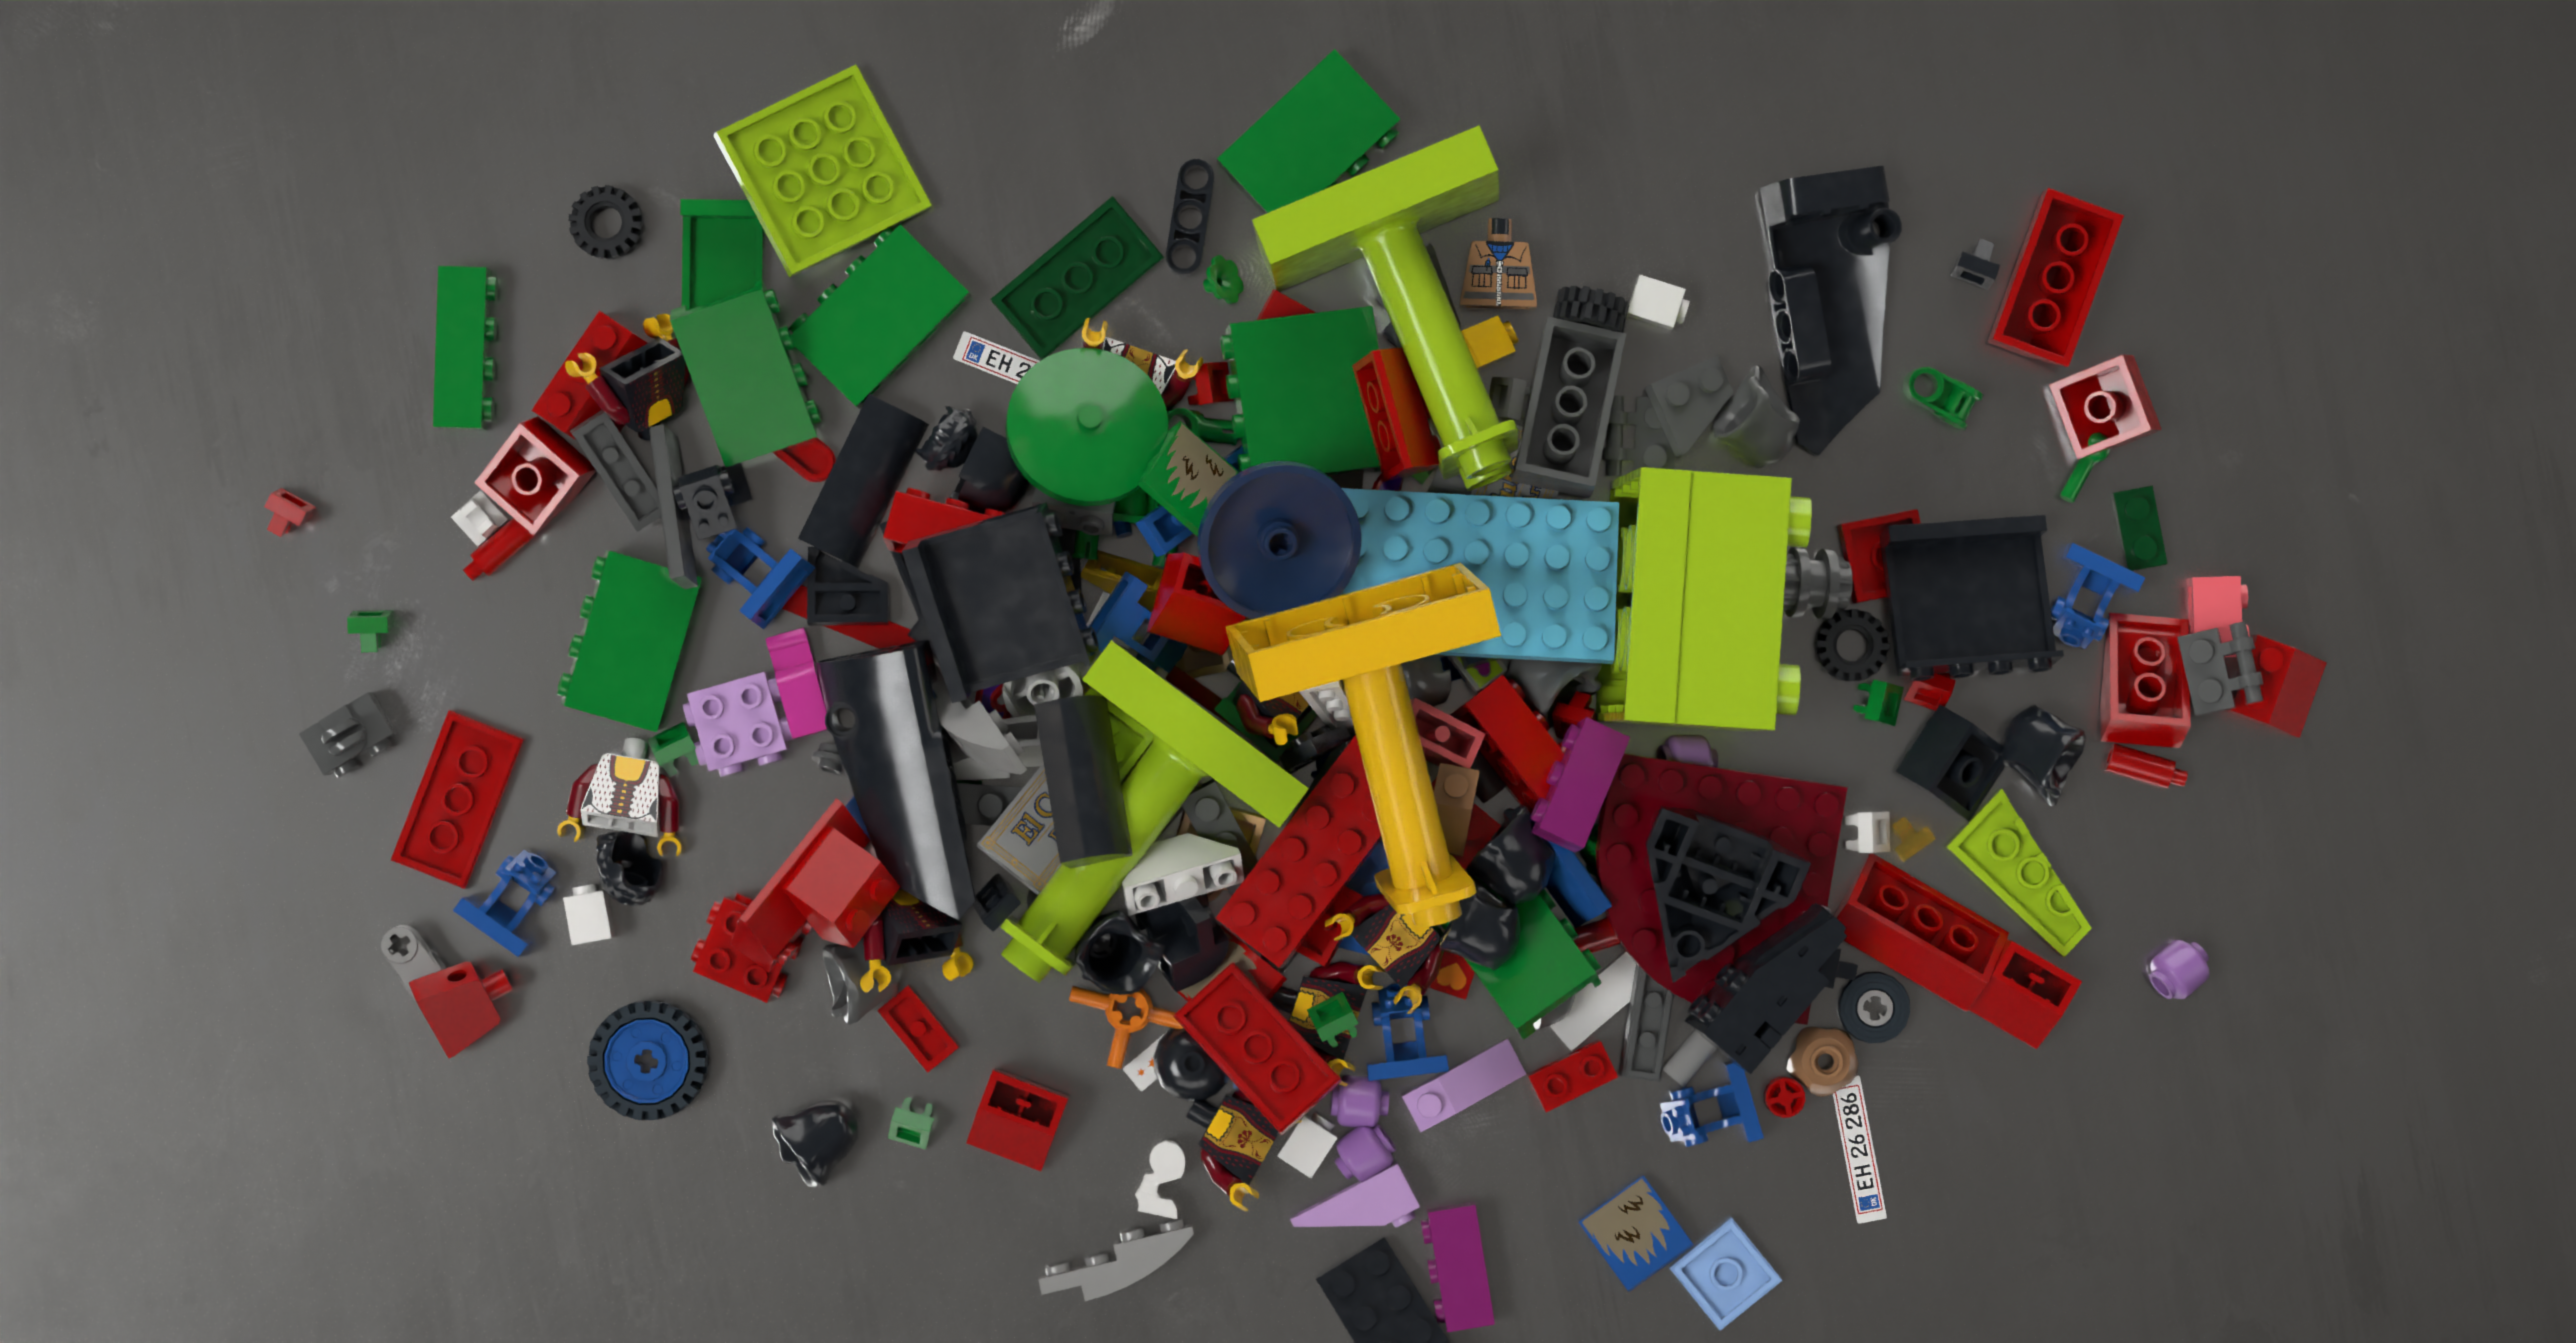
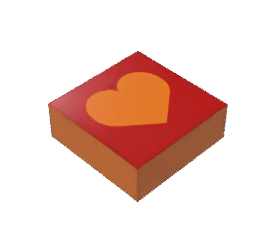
[1429,951,1475,1000]

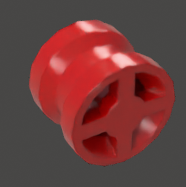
[1763,1076,1806,1118]

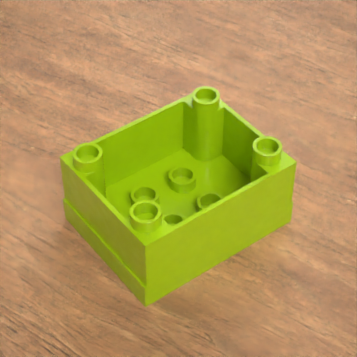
[1595,467,1812,731]

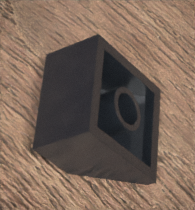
[1896,705,2006,821]

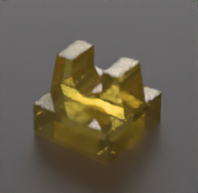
[1890,817,1936,863]

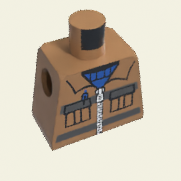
[1459,218,1537,310]

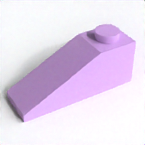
[1401,1038,1526,1132]
[1290,1162,1420,1228]

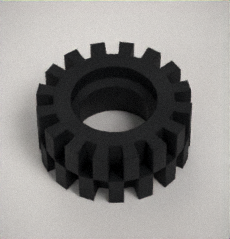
[568,185,644,260]
[1553,286,1629,333]
[1815,609,1890,682]

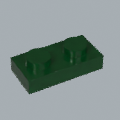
[2111,485,2168,571]

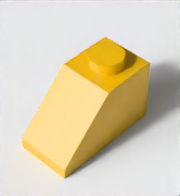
[1462,315,1519,371]

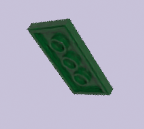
[990,196,1164,360]

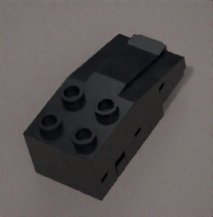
[1685,903,1847,1074]

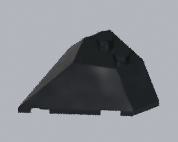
[1646,806,1811,983]

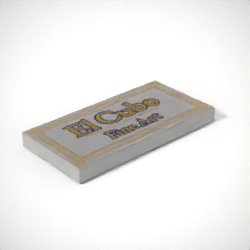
[976,766,1061,895]

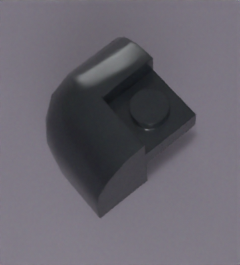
[949,427,1030,514]
[1135,893,1229,993]

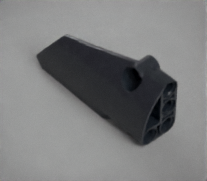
[1759,166,1902,456]
[816,640,976,920]

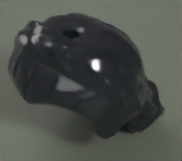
[915,405,978,471]
[596,831,663,907]

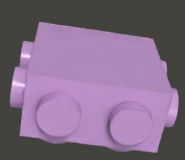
[683,672,793,777]

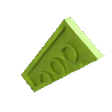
[1945,788,2092,957]

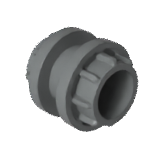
[1783,547,1853,619]

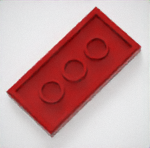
[391,710,525,889]
[1173,962,1342,1135]

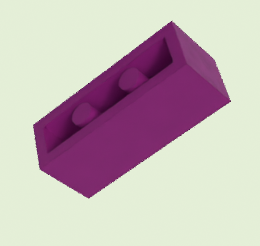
[1530,717,1631,853]
[1421,1202,1495,1332]

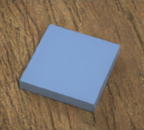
[1669,1217,1783,1331]

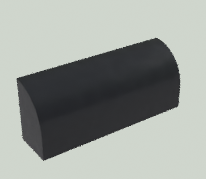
[798,394,929,568]
[1034,695,1133,869]

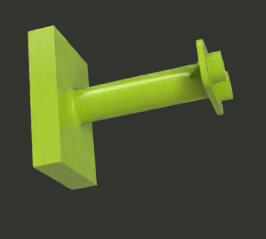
[1252,125,1518,491]
[1000,640,1309,983]

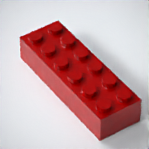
[1215,735,1431,968]

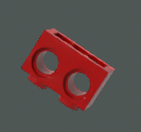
[1527,1039,1618,1113]

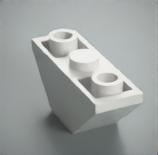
[1122,833,1244,916]

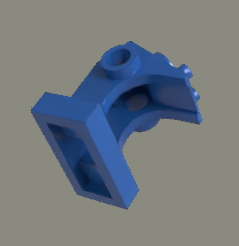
[705,527,815,629]
[2051,543,2145,649]
[1088,571,1188,673]
[453,850,557,957]
[1366,983,1449,1081]
[1660,1061,1764,1147]

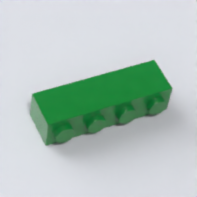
[433,266,498,430]

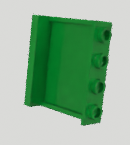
[1220,306,1381,475]

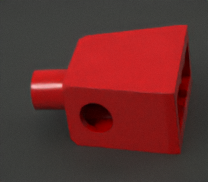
[408,961,513,1059]

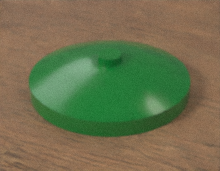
[1005,348,1168,506]

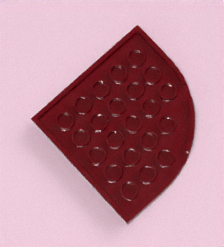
[1596,753,1848,1025]

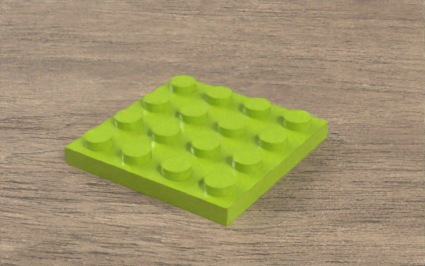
[713,64,932,278]

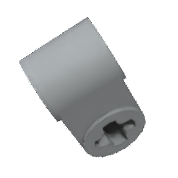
[381,924,446,1001]

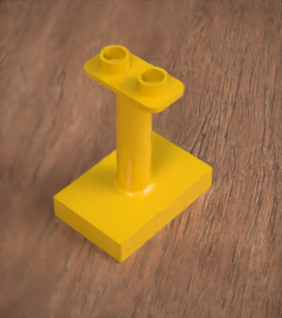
[1225,562,1501,927]

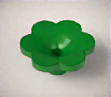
[1203,255,1244,305]

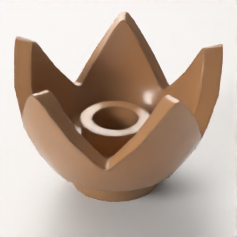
[1786,1027,1859,1097]

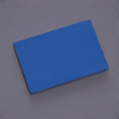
[1530,813,1612,928]

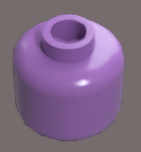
[1656,735,1718,767]
[2149,940,2210,999]
[1330,1075,1389,1128]
[1335,1124,1397,1182]

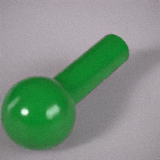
[2059,432,2111,503]

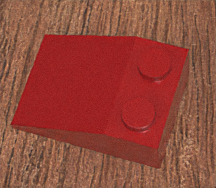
[2100,612,2191,748]

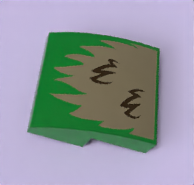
[1138,421,1239,537]

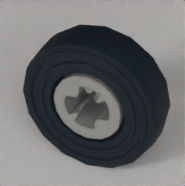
[1838,972,1911,1044]

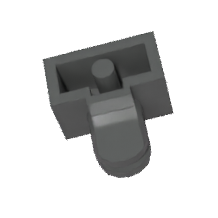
[299,692,398,778]

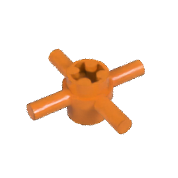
[1069,986,1183,1069]

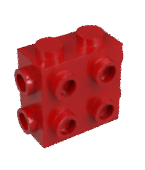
[690,893,804,1003]

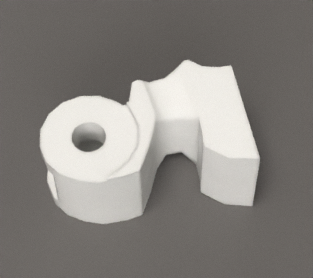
[1135,1140,1186,1219]

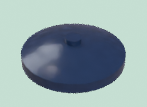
[1197,461,1361,619]

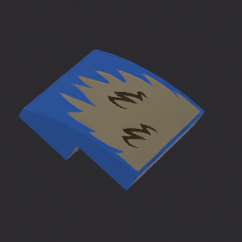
[1578,1175,1694,1292]

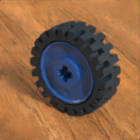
[587,1001,709,1121]

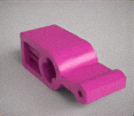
[765,627,827,739]

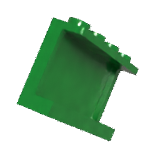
[1217,49,1401,213]
[789,224,971,409]
[670,280,822,468]
[556,550,702,733]
[1440,876,1602,1040]

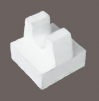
[451,490,510,547]
[1845,812,1891,853]

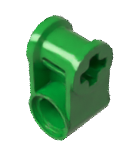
[1903,367,1984,431]

